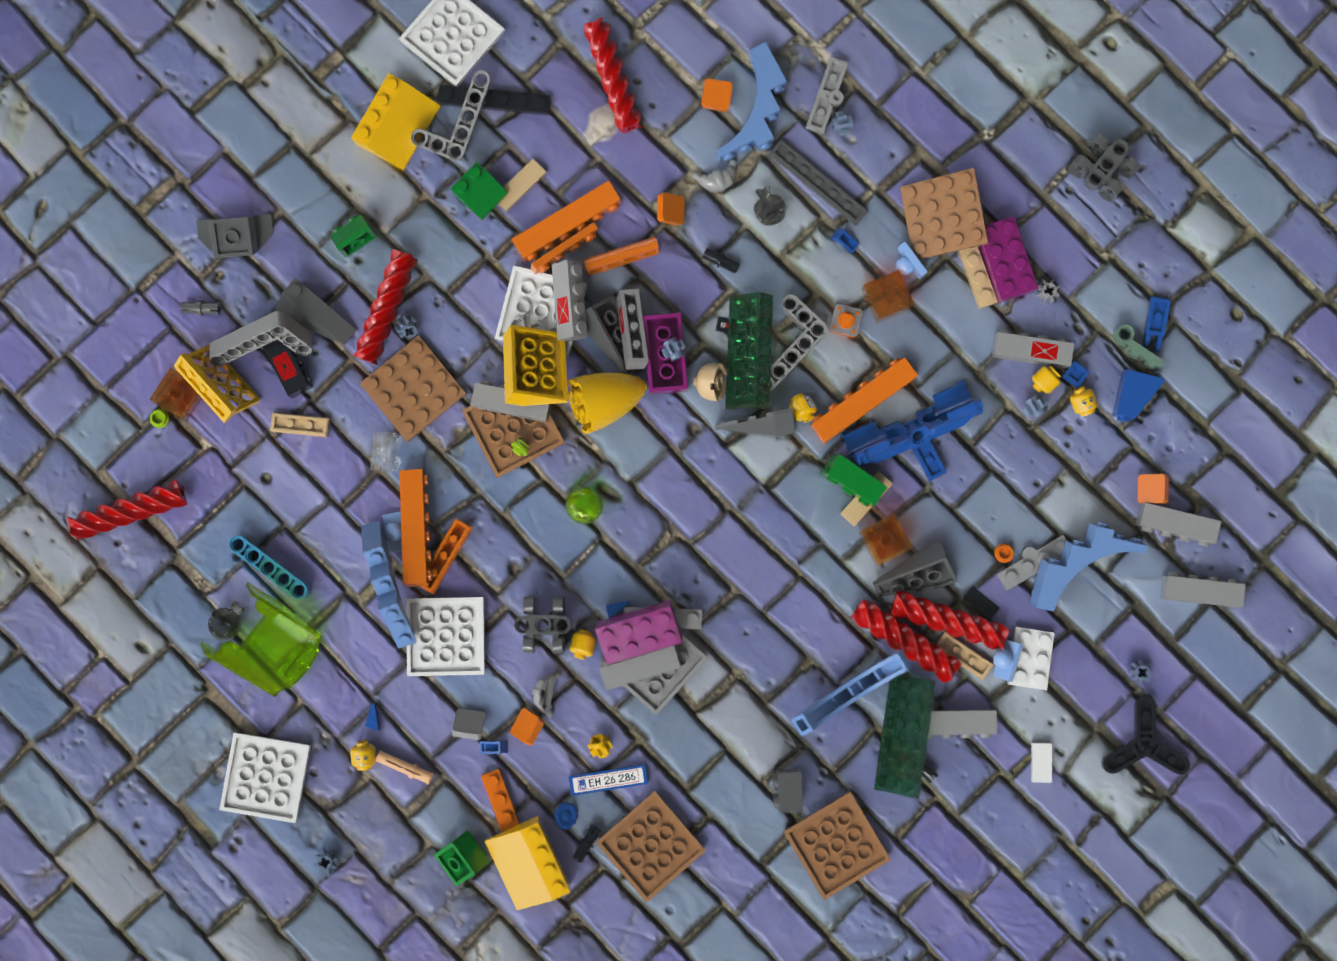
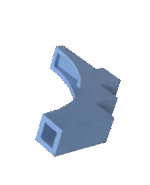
[716,42,787,162]
[361,520,417,648]
[1029,521,1148,611]
[791,650,912,736]

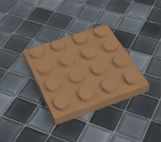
[900,168,989,260]
[360,335,467,442]
[462,406,565,478]
[596,791,706,903]
[783,791,891,900]

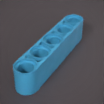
[229,536,311,599]

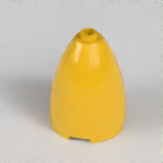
[567,372,647,434]

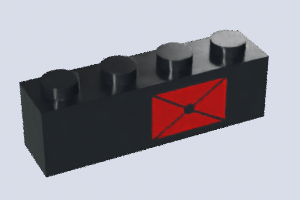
[262,339,312,399]

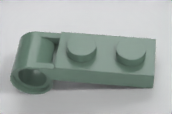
[1113,324,1165,370]

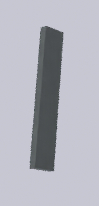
[769,139,868,227]

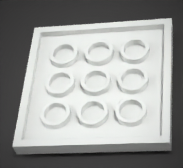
[399,0,505,86]
[495,266,587,358]
[406,597,485,676]
[219,732,311,823]

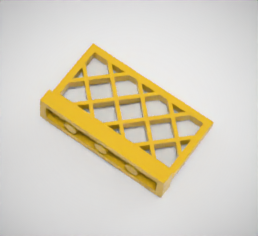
[174,344,261,423]

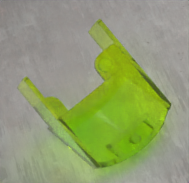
[200,582,322,697]

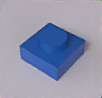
[1062,361,1089,388]

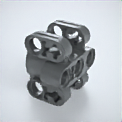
[1068,133,1140,202]
[514,596,572,653]

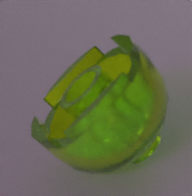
[565,486,604,525]

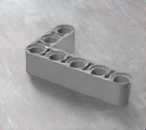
[411,70,491,161]
[757,294,827,395]
[209,311,312,366]

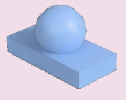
[896,242,927,280]
[382,512,402,553]
[993,639,1023,682]

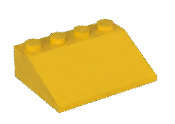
[351,73,441,171]
[503,325,568,406]
[485,816,570,910]

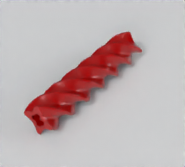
[584,17,643,134]
[353,249,418,366]
[67,480,188,541]
[889,591,1009,650]
[850,599,962,683]

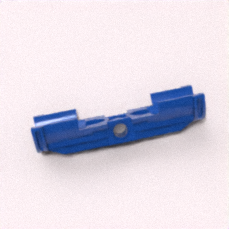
[841,380,984,467]

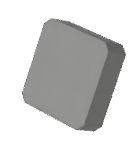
[452,708,486,740]

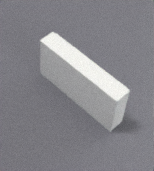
[1031,743,1052,783]

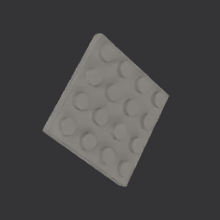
[599,635,708,715]

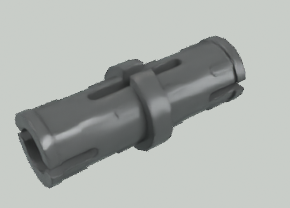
[180,301,221,316]

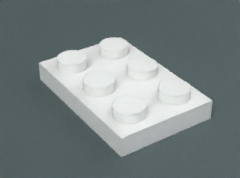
[1007,627,1054,690]

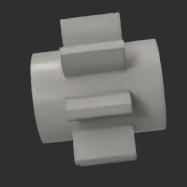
[1036,280,1060,303]

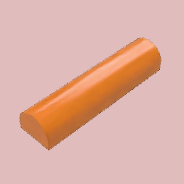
[583,236,660,276]
[420,518,473,594]

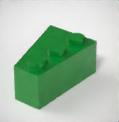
[819,454,887,507]

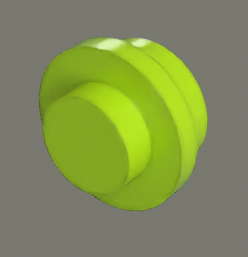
[150,409,170,428]
[511,439,530,456]

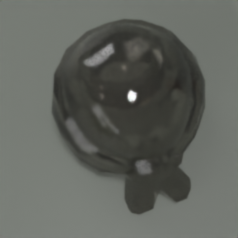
[753,186,787,226]
[208,601,245,641]

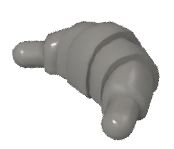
[693,159,737,192]
[532,671,561,718]

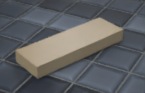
[498,159,546,213]
[270,412,330,438]
[840,471,893,526]
[936,632,994,680]

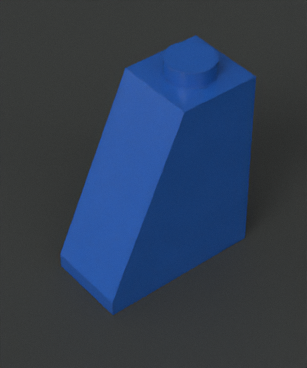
[1112,369,1165,422]

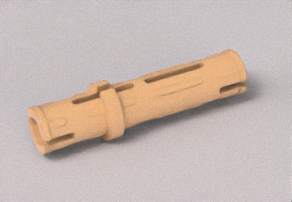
[376,750,434,785]

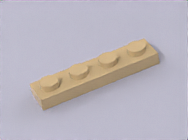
[958,246,998,309]

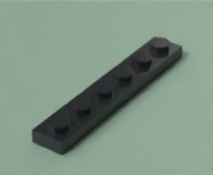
[437,84,552,116]

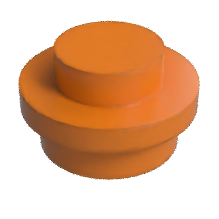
[994,544,1014,563]

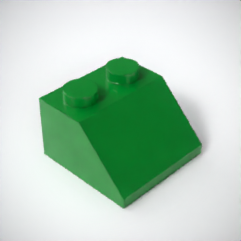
[450,162,508,220]
[330,215,377,258]
[434,830,490,887]

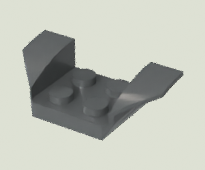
[196,214,273,258]

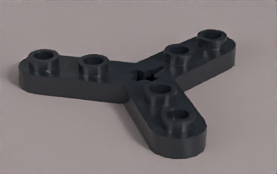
[1101,695,1190,775]

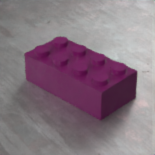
[978,217,1038,304]
[643,313,688,395]
[595,600,682,665]

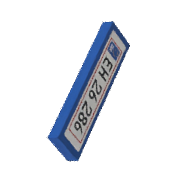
[569,764,648,796]

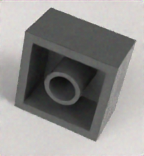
[772,768,803,813]

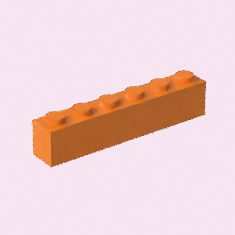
[511,180,621,262]
[810,357,918,444]
[399,469,432,587]

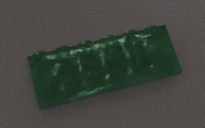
[725,292,773,410]
[874,675,936,799]

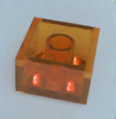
[862,270,914,323]
[149,367,202,423]
[858,513,913,566]

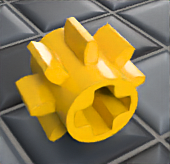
[587,734,613,758]

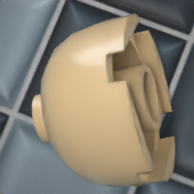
[693,363,727,401]

